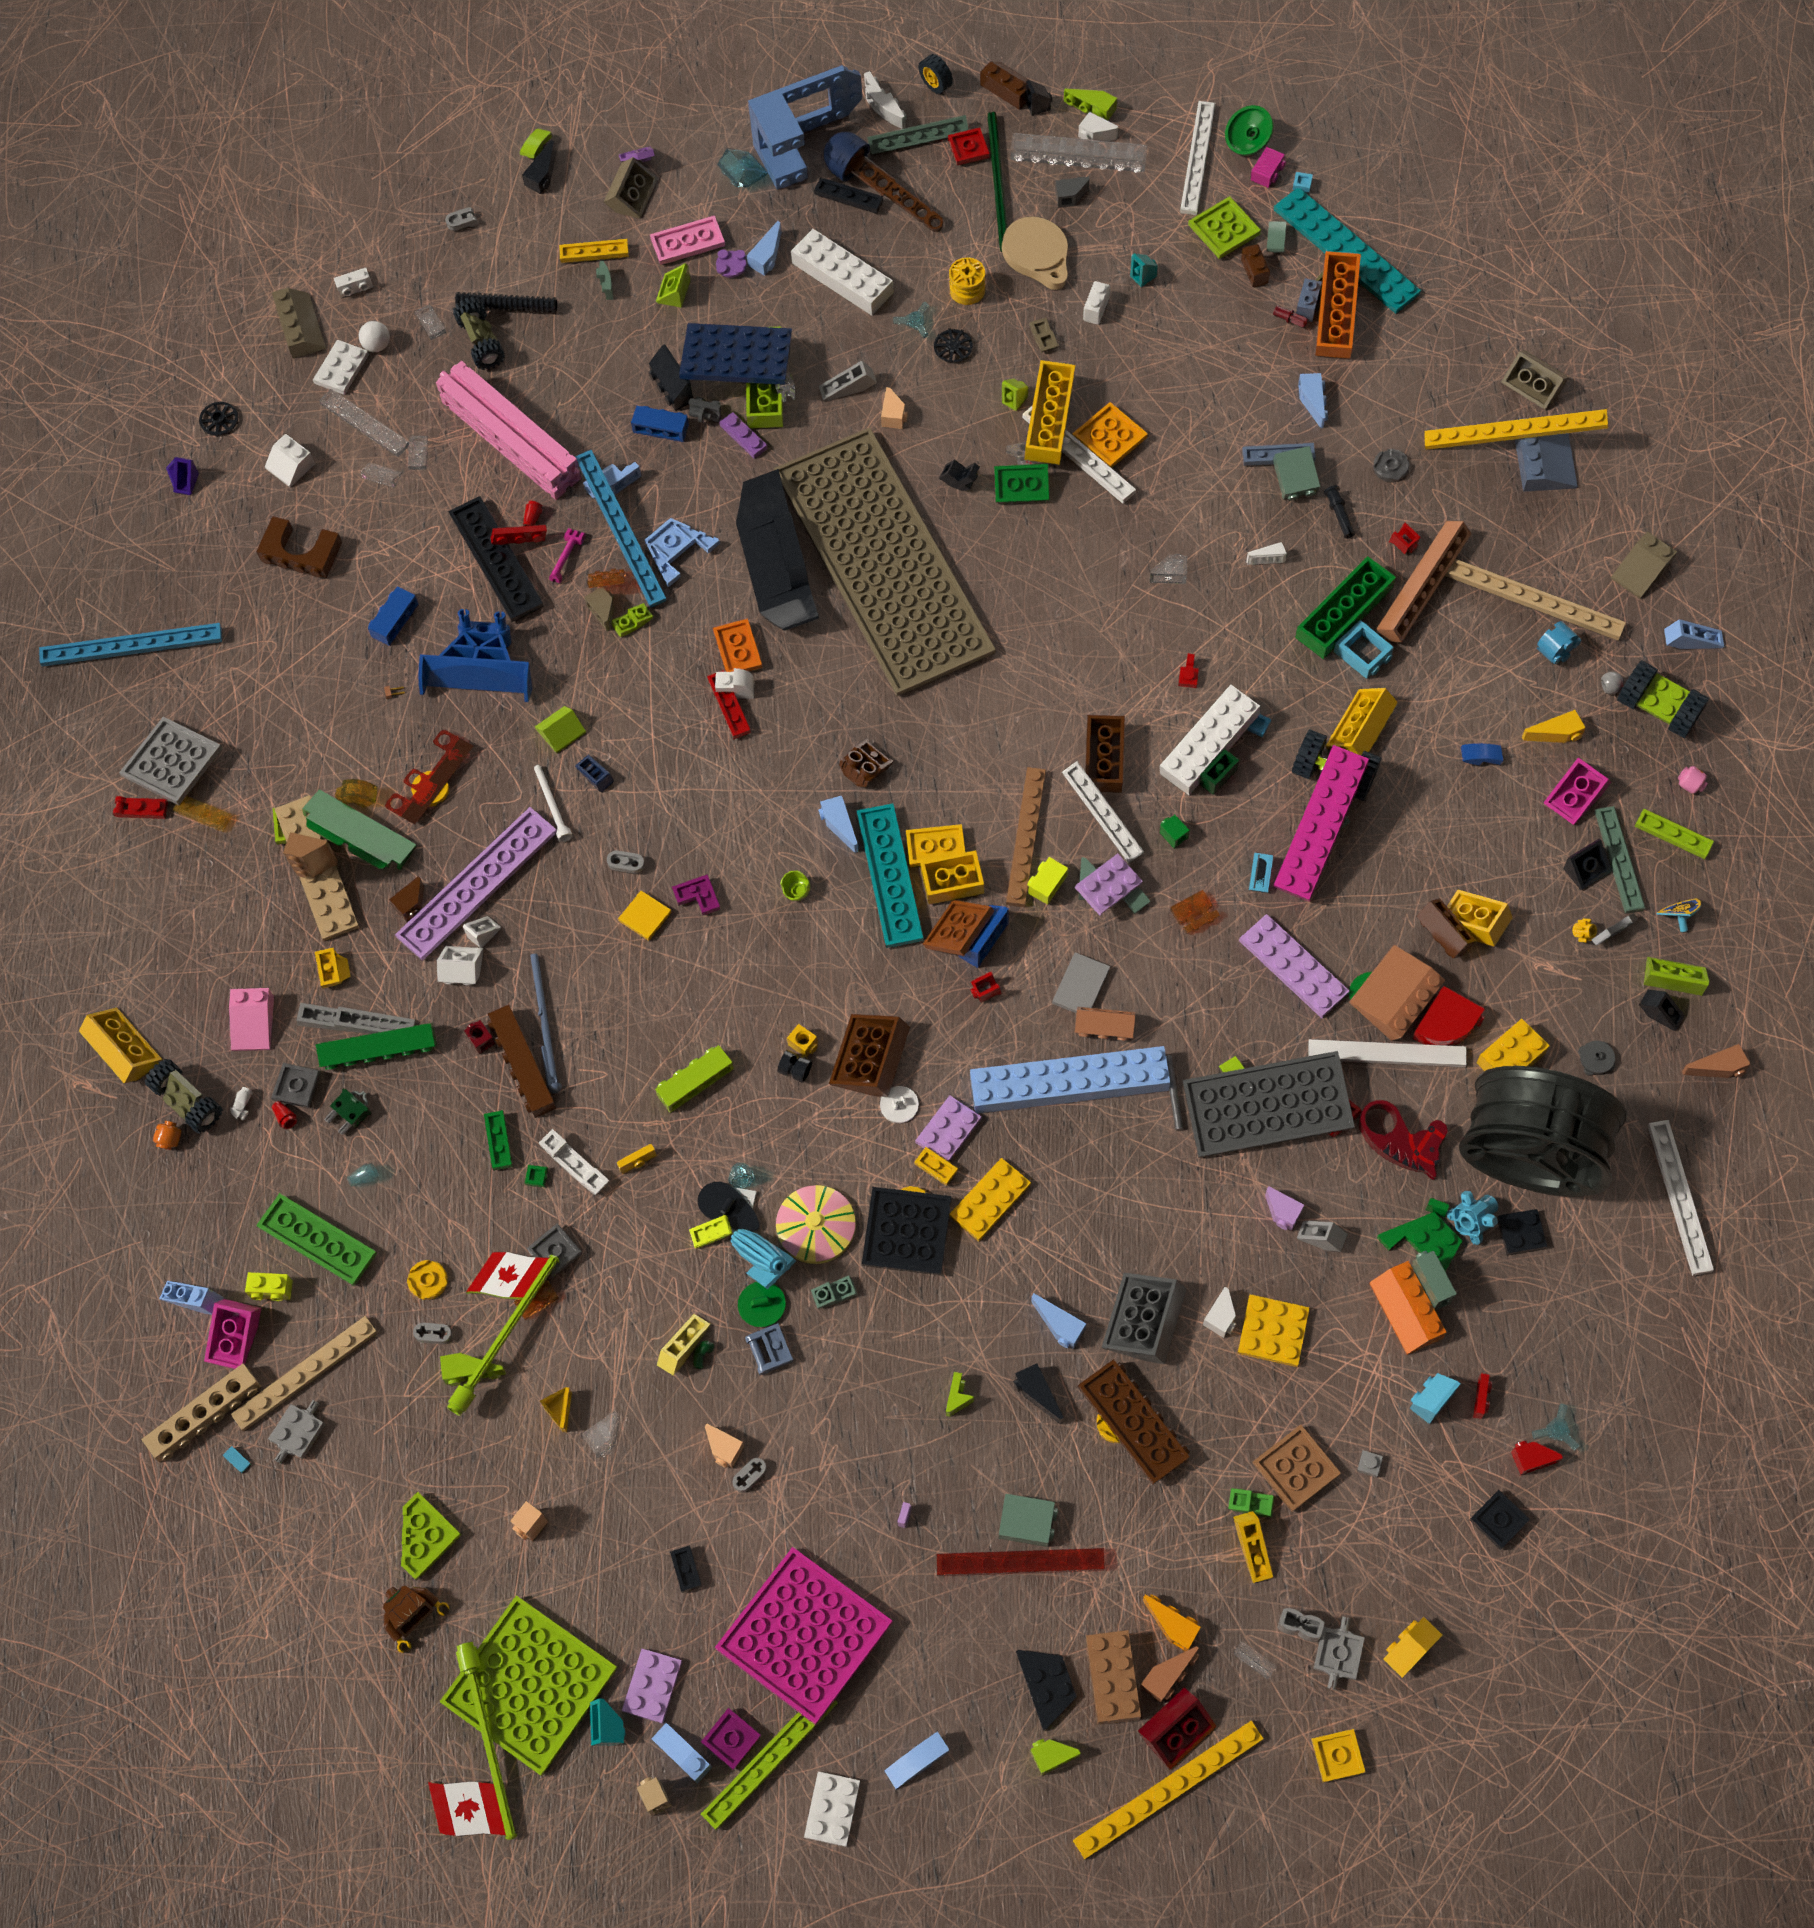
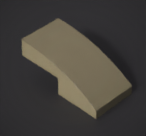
[1029,317,1058,352]

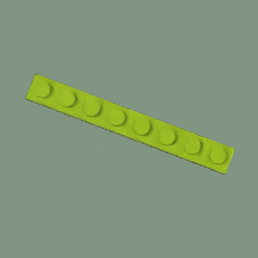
[701,1700,838,1831]

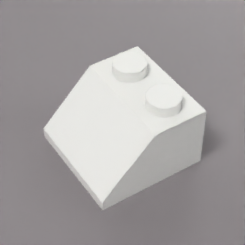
[265,434,315,487]
[437,946,483,985]

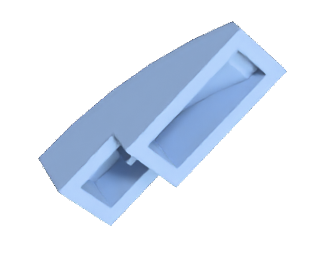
[884,1731,950,1789]

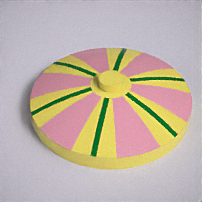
[776,1185,856,1264]

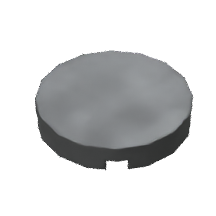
[1373,449,1410,482]

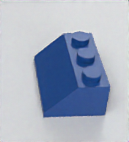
[959,905,1009,968]

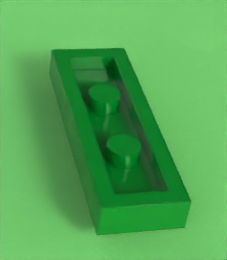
[484,1110,513,1171]

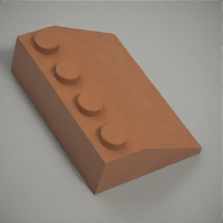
[1349,945,1445,1041]

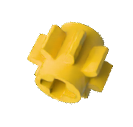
[1572,918,1597,943]

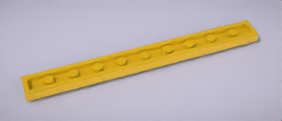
[1424,409,1608,450]
[1073,1721,1263,1860]

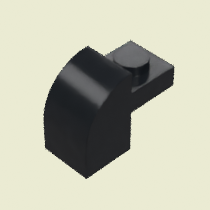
[939,459,980,491]

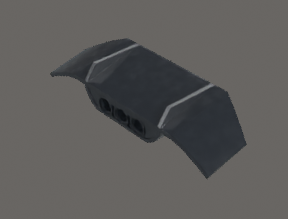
[736,469,819,631]

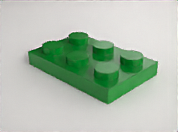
[994,464,1049,503]

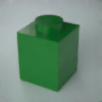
[1160,814,1190,849]

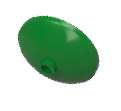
[1225,105,1274,156]

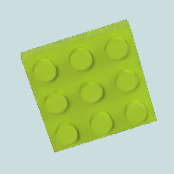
[1188,196,1261,259]

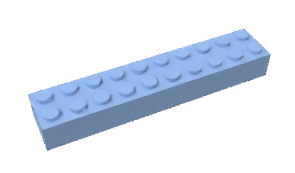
[970,1046,1170,1114]

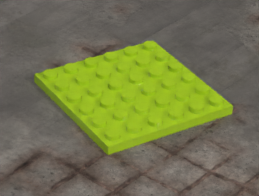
[440,1595,618,1776]

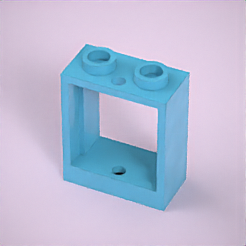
[1334,620,1393,679]

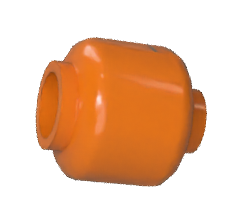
[153,1120,182,1150]

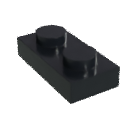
[670,1545,702,1593]

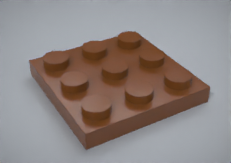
[923,900,994,956]

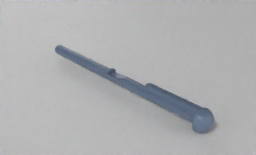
[530,954,562,1094]

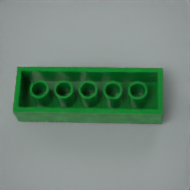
[1295,556,1396,659]

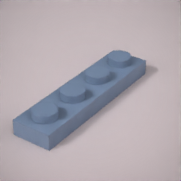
[1242,443,1316,466]

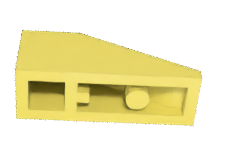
[657,1314,710,1376]

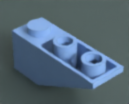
[1298,373,1328,428]
[159,1281,224,1315]

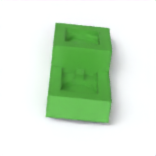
[1228,1488,1275,1518]

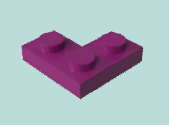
[672,874,720,916]

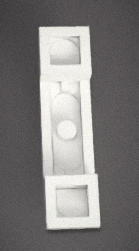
[539,1129,609,1195]

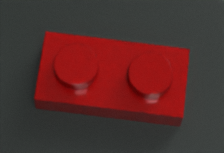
[1473,1373,1492,1419]

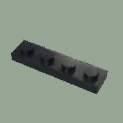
[814,177,883,213]

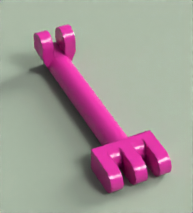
[549,528,586,583]

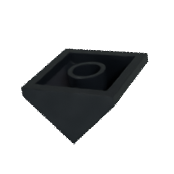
[1563,839,1612,890]

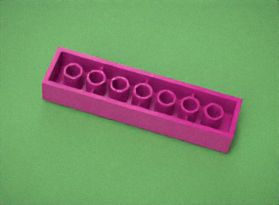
[1274,745,1369,902]

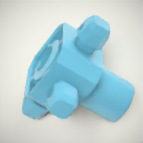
[1446,1191,1498,1245]

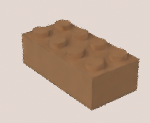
[1086,1630,1141,1725]

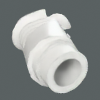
[230,1087,253,1120]

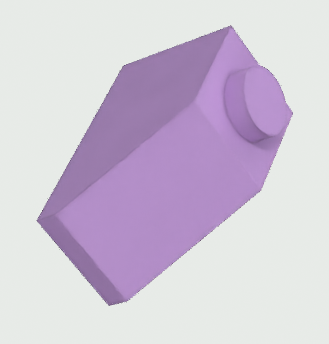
[1265,1186,1304,1231]

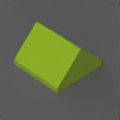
[656,263,690,308]
[535,706,586,753]

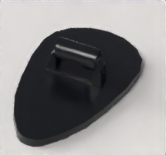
[698,1181,760,1232]

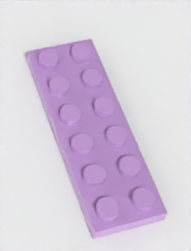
[1239,914,1350,1018]

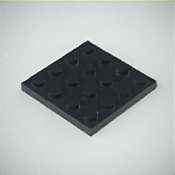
[862,1186,951,1276]

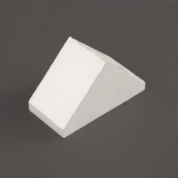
[463,916,501,948]

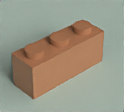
[1075,1007,1135,1041]

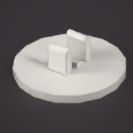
[880,1086,919,1124]

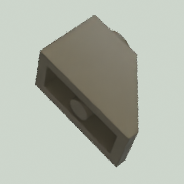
[584,586,615,631]

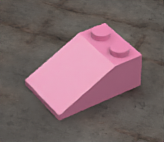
[229,988,274,1051]

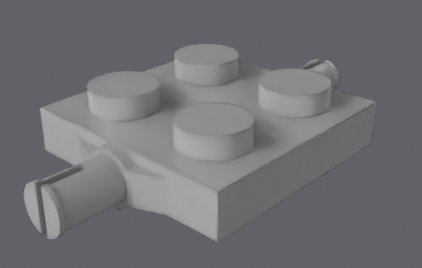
[268,1400,326,1464]
[1313,1616,1365,1690]

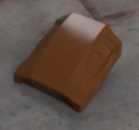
[839,739,894,787]

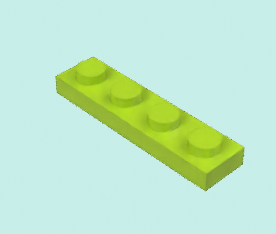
[1634,809,1714,859]

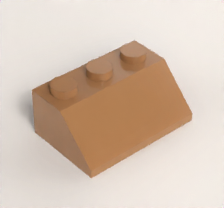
[283,832,338,878]

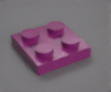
[701,1708,761,1770]

